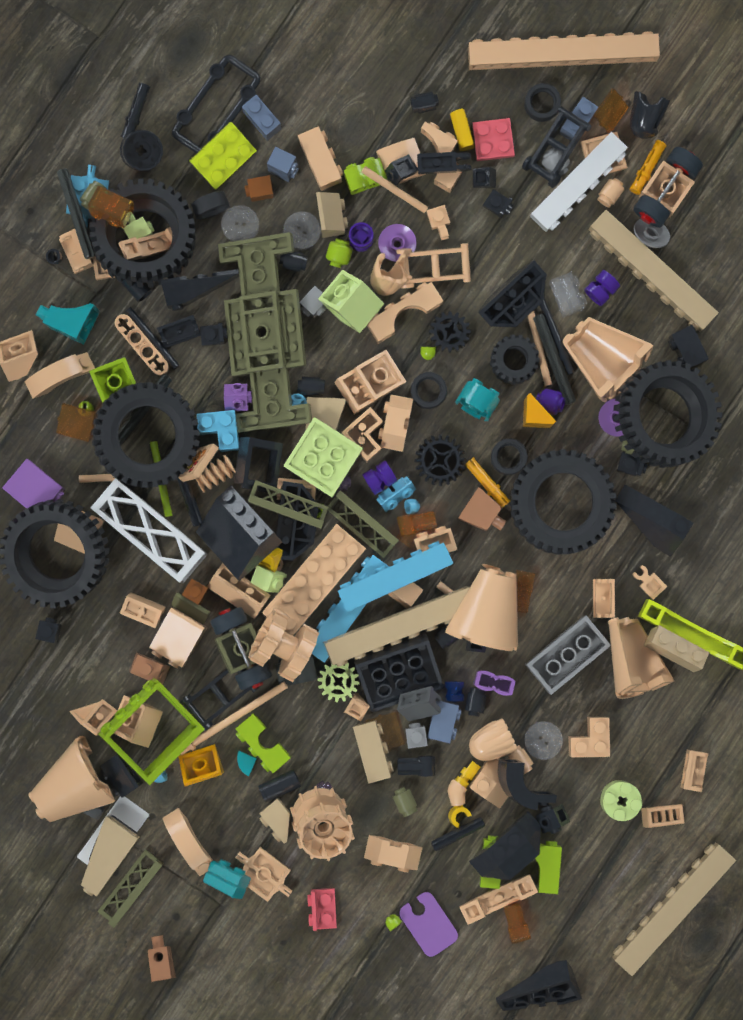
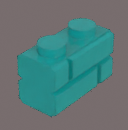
[203,859,251,899]

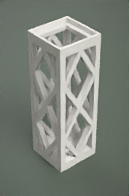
[91,478,208,583]

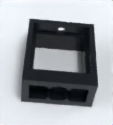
[234,437,283,492]

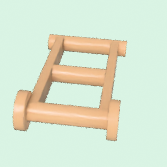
[396,243,471,288]

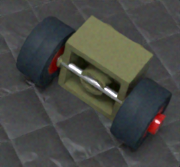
[210,607,272,690]

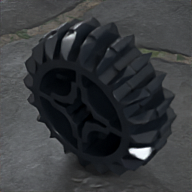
[414,434,466,486]

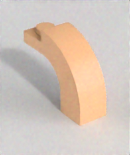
[25,352,95,398]
[162,808,213,876]

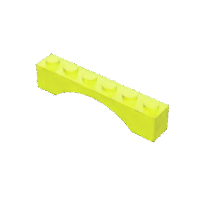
[638,599,743,670]

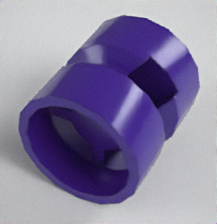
[349,222,373,252]
[584,270,620,306]
[362,461,398,495]

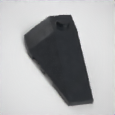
[496,960,582,1011]

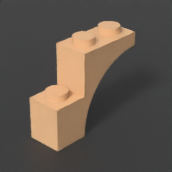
[421,122,462,193]

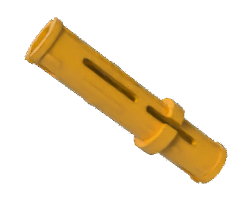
[629,140,667,195]
[465,457,511,509]

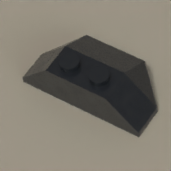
[478,260,547,327]
[276,481,318,561]
[469,811,541,880]

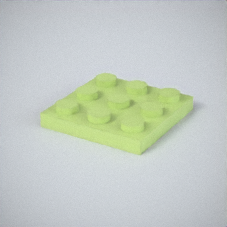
[284,417,364,497]

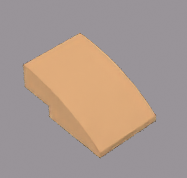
[334,350,406,415]

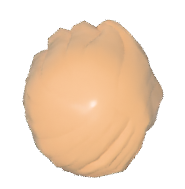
[370,253,412,296]
[469,719,517,761]

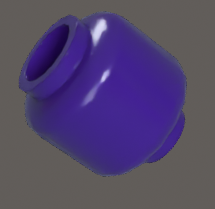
[536,389,565,415]

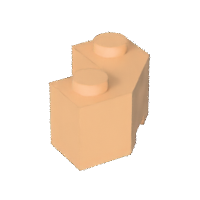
[378,395,413,452]
[364,835,422,873]

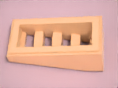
[641,804,685,828]

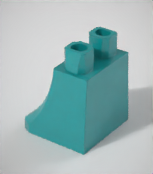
[36,303,100,345]

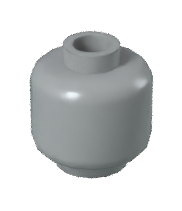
[542,147,570,176]

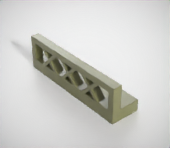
[248,480,328,529]
[327,490,399,558]
[97,849,164,928]

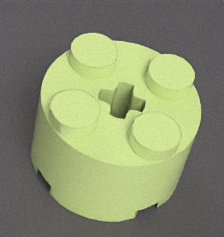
[600,780,642,821]

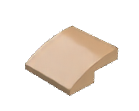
[376,138,425,184]

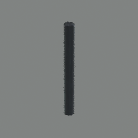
[125,307,179,370]

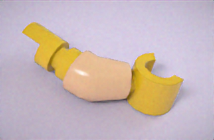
[448,761,481,828]

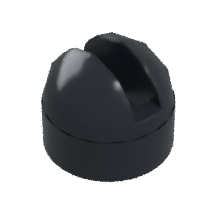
[46,249,63,265]

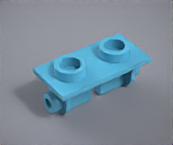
[376,476,416,512]

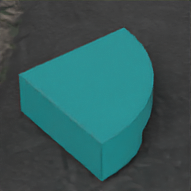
[237,750,257,776]

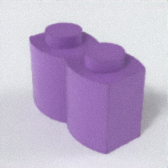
[473,670,516,695]

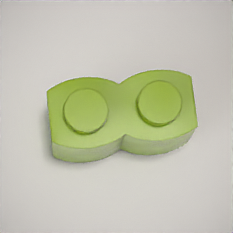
[344,157,387,195]

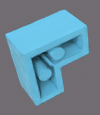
[196,410,239,452]

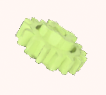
[318,663,359,702]

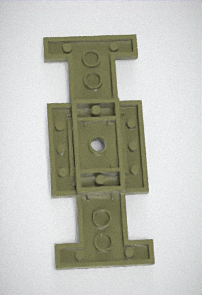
[218,232,312,433]

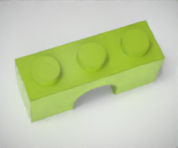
[236,713,291,773]

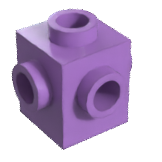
[224,383,252,411]

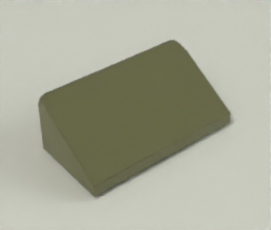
[172,593,211,624]

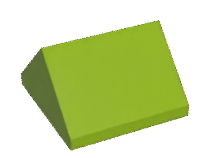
[89,357,136,403]

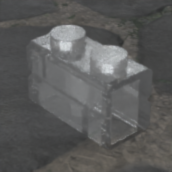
[549,272,587,318]

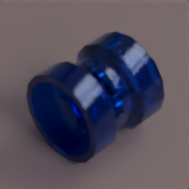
[445,681,464,701]

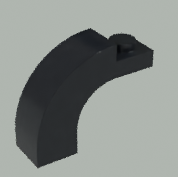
[498,759,557,810]

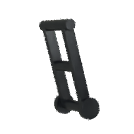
[522,106,591,188]
[180,669,259,734]

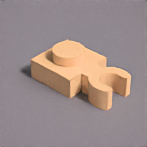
[632,565,667,600]

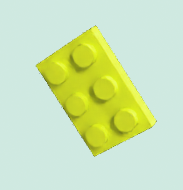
[189,122,257,190]

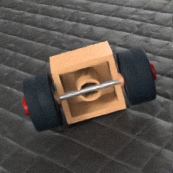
[633,147,703,228]

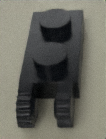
[417,152,472,174]

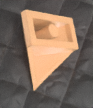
[69,699,118,736]

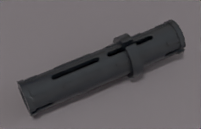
[120,82,151,138]

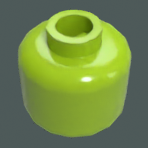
[326,238,353,268]

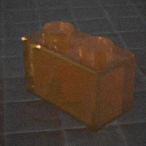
[88,186,134,228]

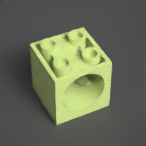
[318,270,384,333]

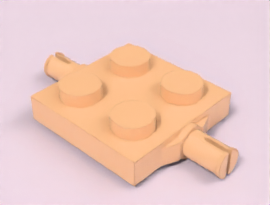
[235,847,293,902]

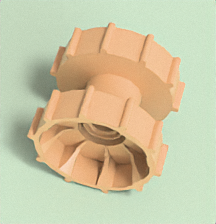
[248,608,319,682]
[290,786,355,861]

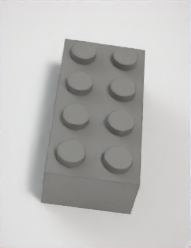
[525,615,611,695]

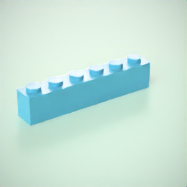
[338,541,454,612]
[312,555,389,663]

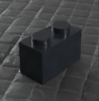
[668,325,709,369]

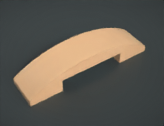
[118,227,172,261]
[460,874,538,925]

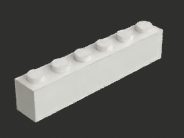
[530,132,628,232]

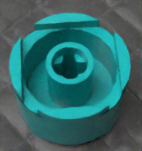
[455,378,500,421]

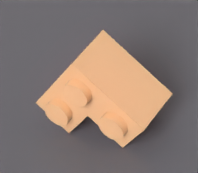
[342,407,383,463]
[568,717,610,757]

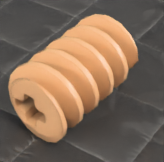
[196,455,236,493]

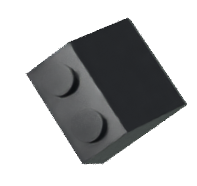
[100,754,143,798]

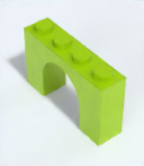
[479,835,562,894]

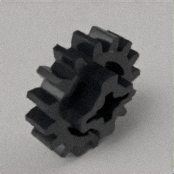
[429,311,471,353]

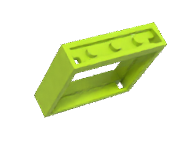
[98,678,205,785]

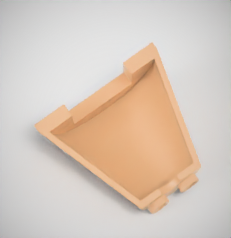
[562,317,653,402]
[445,568,518,651]
[608,617,674,699]
[29,736,115,822]

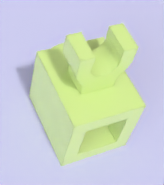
[123,212,155,239]
[250,565,287,593]

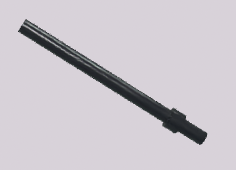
[539,298,575,375]

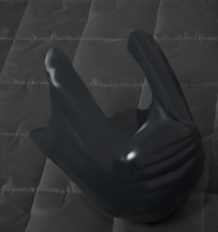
[630,91,670,139]

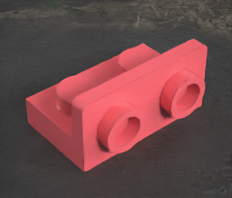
[308,888,337,931]

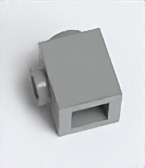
[300,286,327,318]
[405,723,428,749]

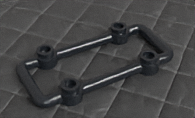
[172,55,261,154]

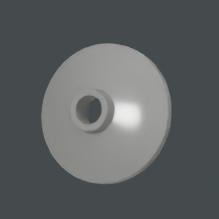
[634,219,670,248]

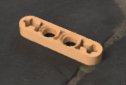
[115,314,169,376]

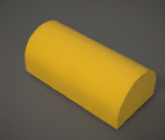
[450,108,475,151]

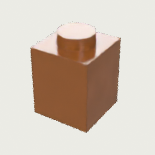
[245,175,274,202]
[182,578,209,605]

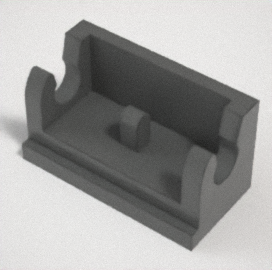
[397,686,442,721]

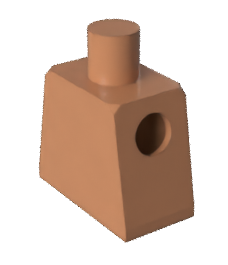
[458,487,507,531]
[129,653,171,684]
[148,935,176,982]

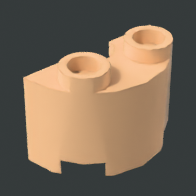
[414,526,457,552]

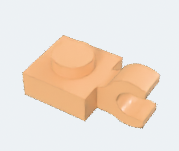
[426,205,450,241]

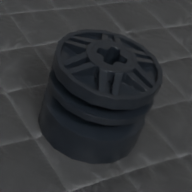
[120,130,163,171]

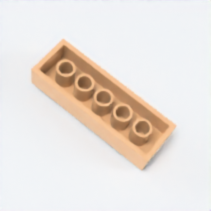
[262,524,366,636]

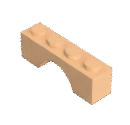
[367,282,444,344]

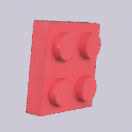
[472,118,515,161]

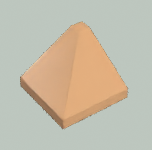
[344,692,370,721]

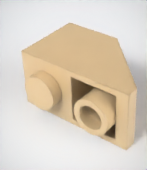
[259,797,290,844]

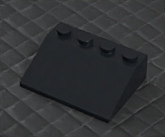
[196,486,282,581]
[353,630,444,713]

